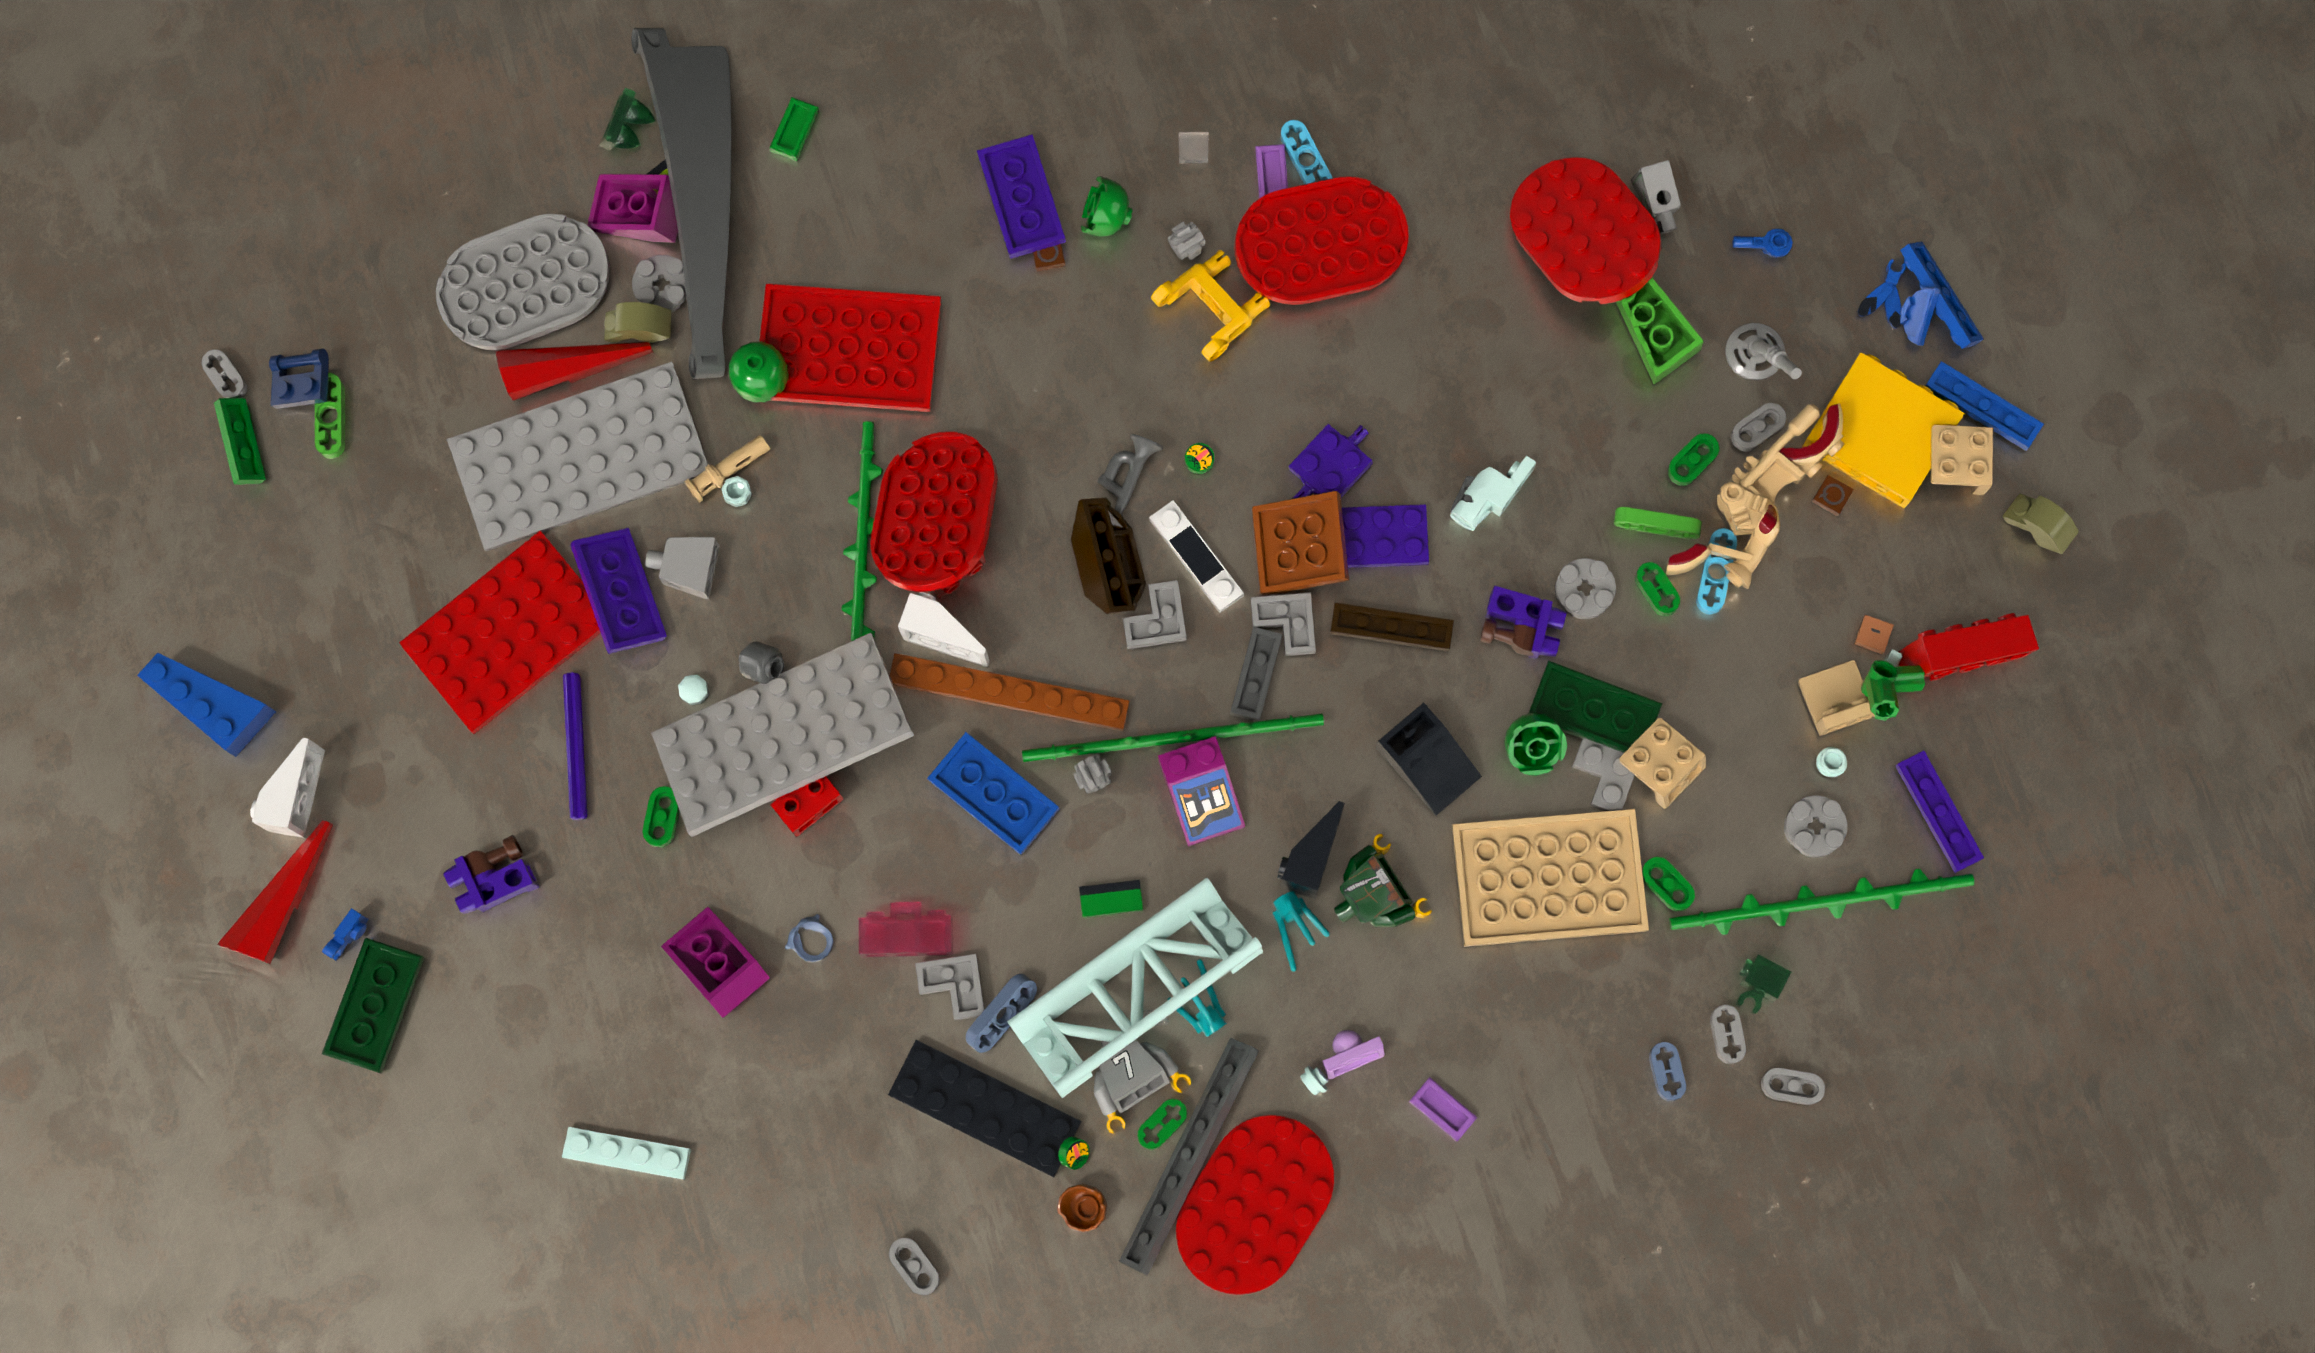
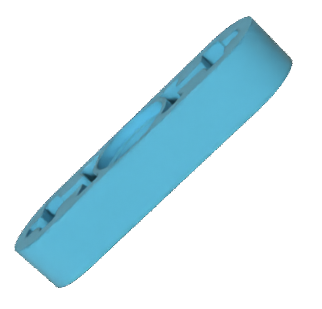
[1281,120,1333,184]
[1696,528,1737,615]

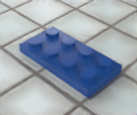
[927,732,1060,855]

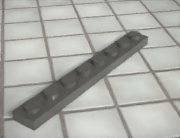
[1119,1038,1259,1276]

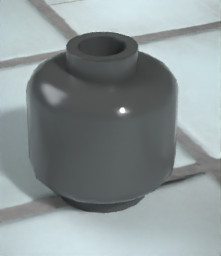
[738,641,784,684]

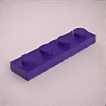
[1895,751,1984,873]

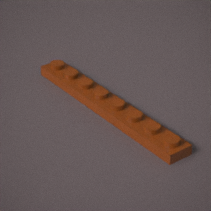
[889,653,1130,732]

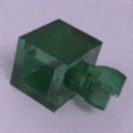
[1736,954,1791,1015]

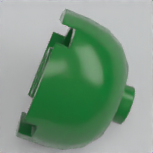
[1081,176,1133,237]
[729,341,789,402]
[1504,713,1567,776]

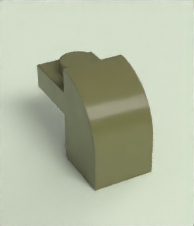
[604,302,672,344]
[2003,493,2079,554]

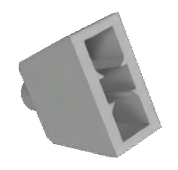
[645,537,720,599]

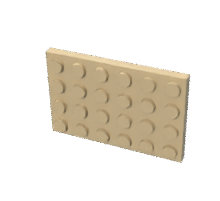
[1452,809,1649,947]

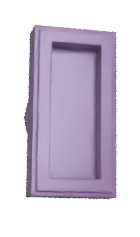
[1323,1030,1385,1080]

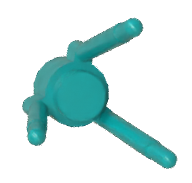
[1272,891,1330,972]
[1167,959,1227,1037]

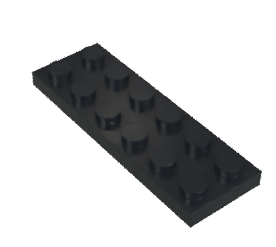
[888,1040,1082,1178]

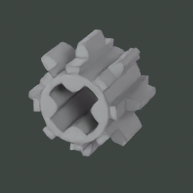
[1168,222,1206,260]
[1073,755,1112,794]

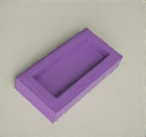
[1255,144,1288,198]
[1409,1077,1477,1142]

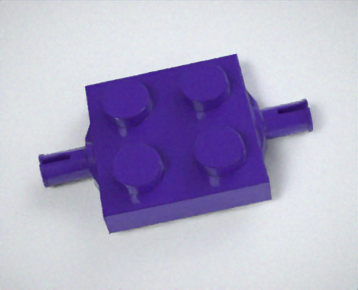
[1288,424,1373,499]

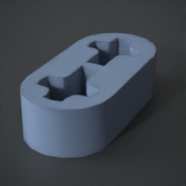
[1649,1042,1686,1101]

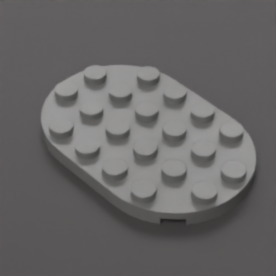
[436,214,610,350]

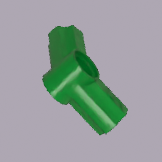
[1861,660,1925,721]

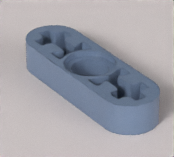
[966,974,1037,1053]

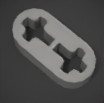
[201,350,247,398]
[1710,1005,1746,1064]

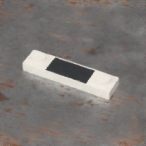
[1149,500,1244,613]

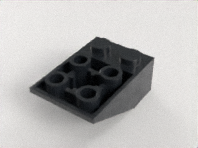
[1376,702,1482,816]

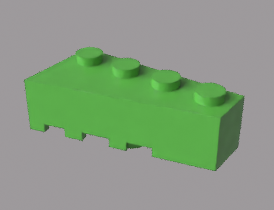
[1616,278,1704,385]

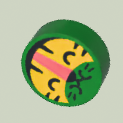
[1185,443,1214,474]
[1058,1137,1090,1170]

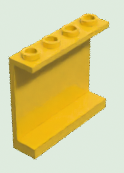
[1802,352,1965,509]

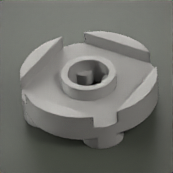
[632,255,687,313]
[1555,558,1616,619]
[1784,796,1847,858]

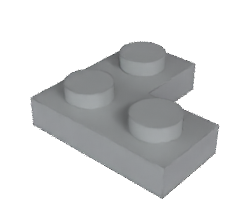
[1123,580,1187,649]
[1251,593,1316,656]
[1572,738,1635,811]
[915,954,985,1020]

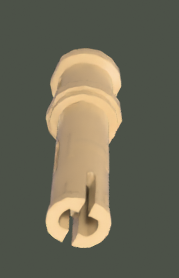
[684,435,770,503]

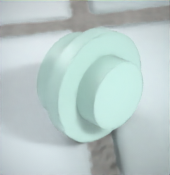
[1816,747,1847,778]
[1300,1066,1328,1095]

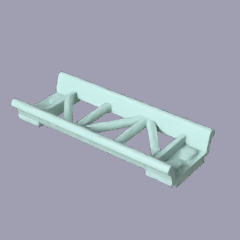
[1007,877,1263,1098]

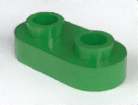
[1668,433,1720,486]
[642,786,680,848]
[1642,857,1695,911]

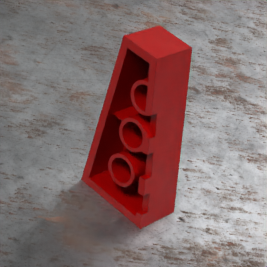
[1898,613,2039,681]

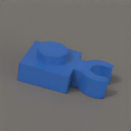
[322,908,369,961]

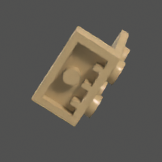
[1931,425,1993,495]
[1798,660,1875,736]
[1619,718,1706,809]

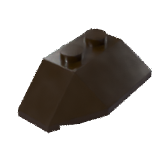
[1071,498,1146,615]

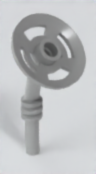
[1725,323,1802,380]

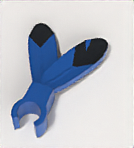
[1858,259,1906,329]

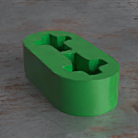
[1635,562,1680,616]
[1137,1099,1187,1150]

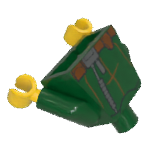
[1334,834,1432,927]

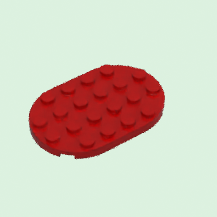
[1510,157,1662,304]
[1234,177,1409,305]
[870,432,998,592]
[1176,1115,1334,1295]

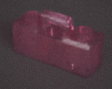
[859,902,954,958]

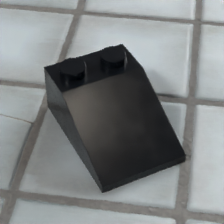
[1277,801,1345,899]

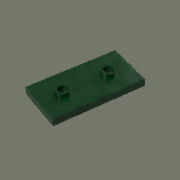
[1528,660,1663,753]
[322,938,425,1074]

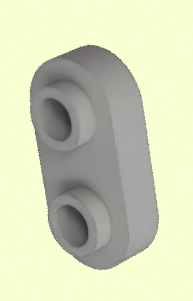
[1731,403,1787,451]
[1761,1068,1825,1105]
[889,1238,940,1295]

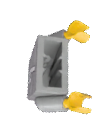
[1094,1040,1191,1134]

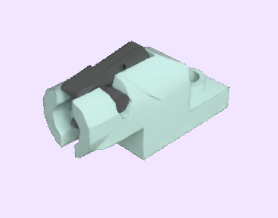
[1450,455,1536,531]

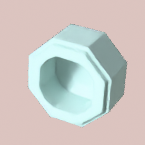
[721,476,752,507]
[678,674,709,705]

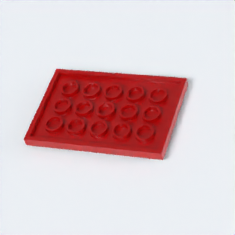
[759,284,942,412]
[399,531,601,734]

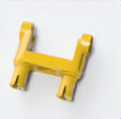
[1151,250,1270,362]

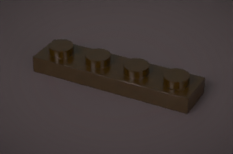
[1330,602,1454,652]

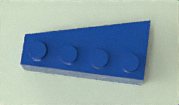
[137,653,276,757]

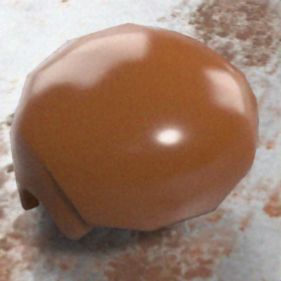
[1057,1183,1107,1232]

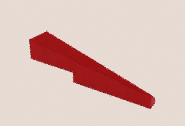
[495,342,654,401]
[218,820,333,964]

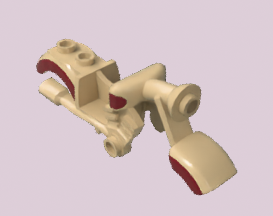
[1666,404,1844,589]

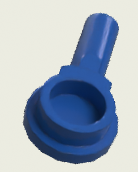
[1732,229,1793,258]

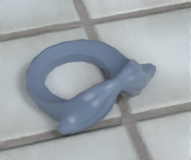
[785,914,833,962]

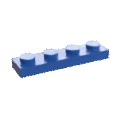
[1900,241,1984,349]
[1925,361,2044,451]

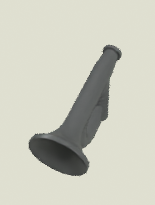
[1097,434,1164,517]

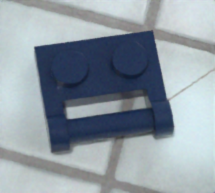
[269,348,329,409]

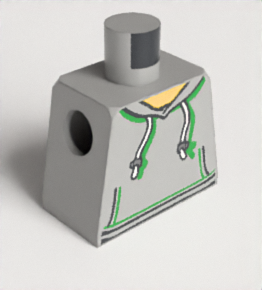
[1631,160,1681,234]

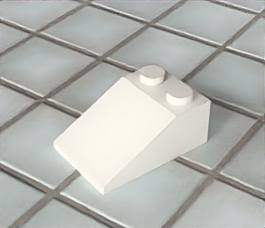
[898,592,990,668]
[251,738,325,838]

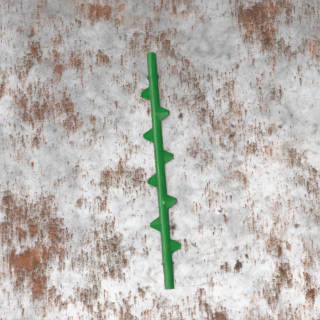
[841,421,883,641]
[1022,713,1324,762]
[1669,869,1974,935]

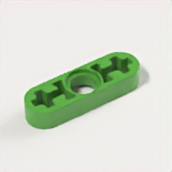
[315,373,345,459]
[1614,507,1702,539]

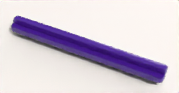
[563,672,587,820]

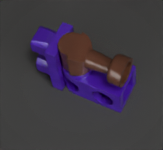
[1480,585,1567,659]
[443,835,540,914]

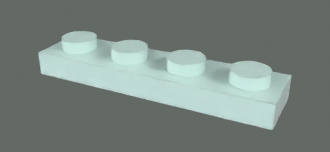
[562,1127,691,1180]

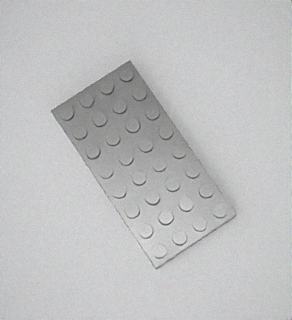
[447,362,708,552]
[652,633,914,837]

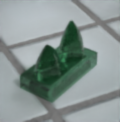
[599,87,655,151]

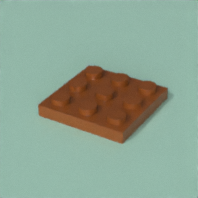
[1252,491,1349,595]

